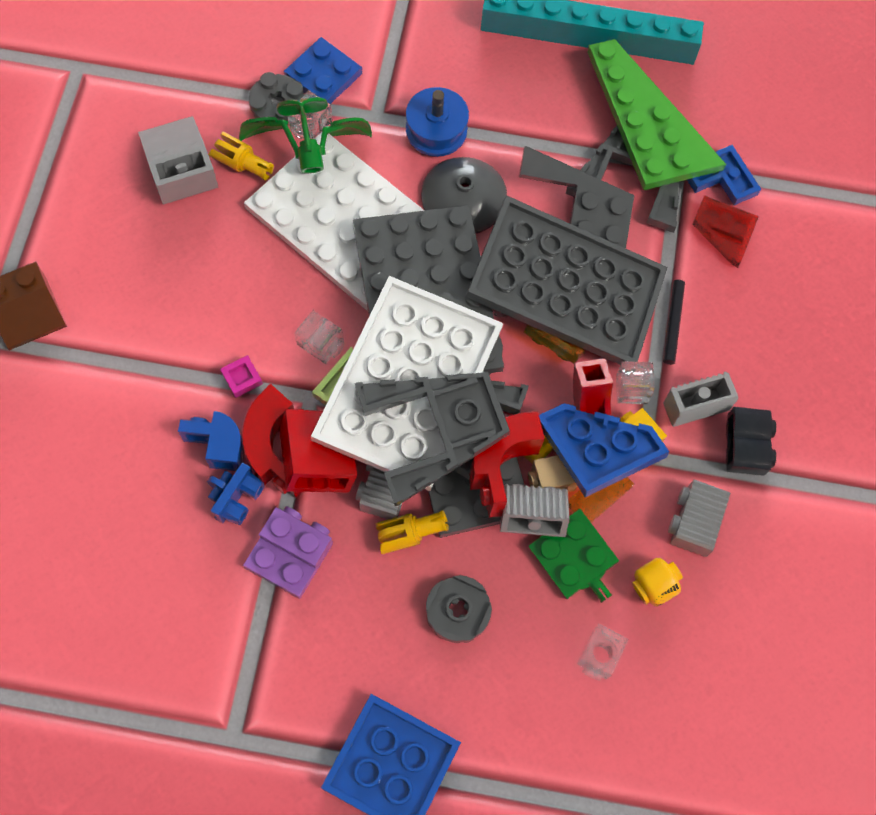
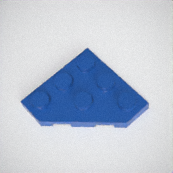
[539,403,669,497]

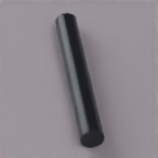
[663,280,685,365]

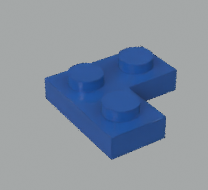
[687,145,761,205]

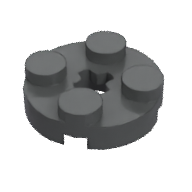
[249,72,305,124]
[426,575,492,643]

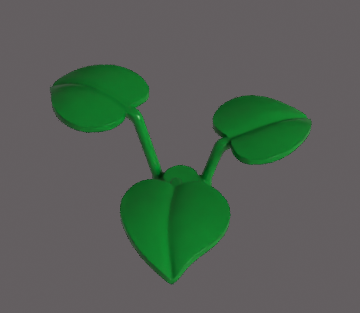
[239,97,372,173]

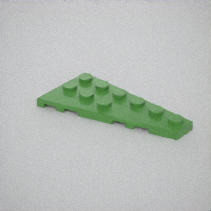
[587,39,726,190]

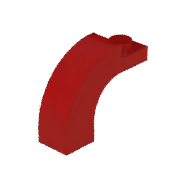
[573,358,613,416]
[242,384,301,498]
[469,411,545,518]

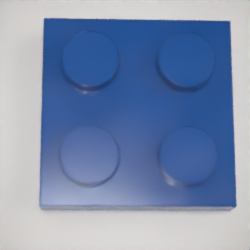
[284,37,362,106]

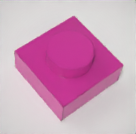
[220,355,263,398]

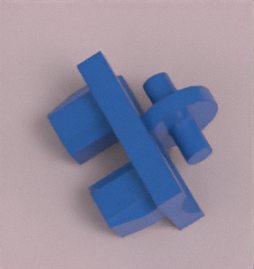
[207,462,265,525]

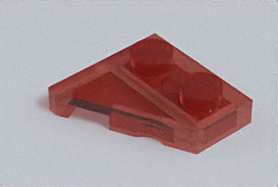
[692,195,759,268]

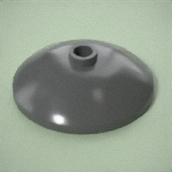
[421,157,507,234]

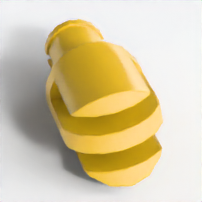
[209,131,274,181]
[375,510,449,554]

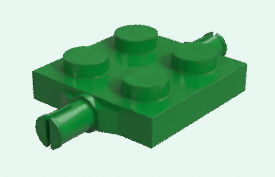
[528,509,619,603]

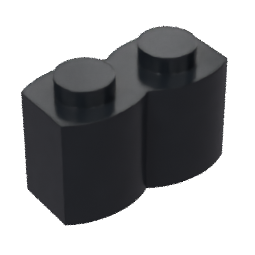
[726,407,776,476]

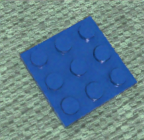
[321,694,461,815]

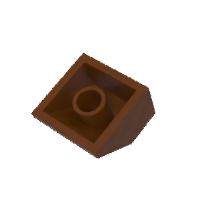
[0,262,67,351]

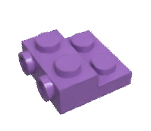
[243,506,333,599]

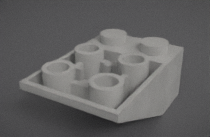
[138,116,219,205]

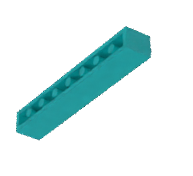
[481,0,704,65]

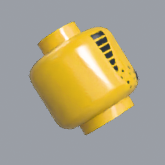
[632,558,683,607]

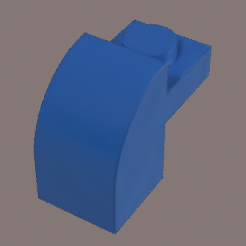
[178,411,244,471]

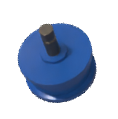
[406,87,469,157]

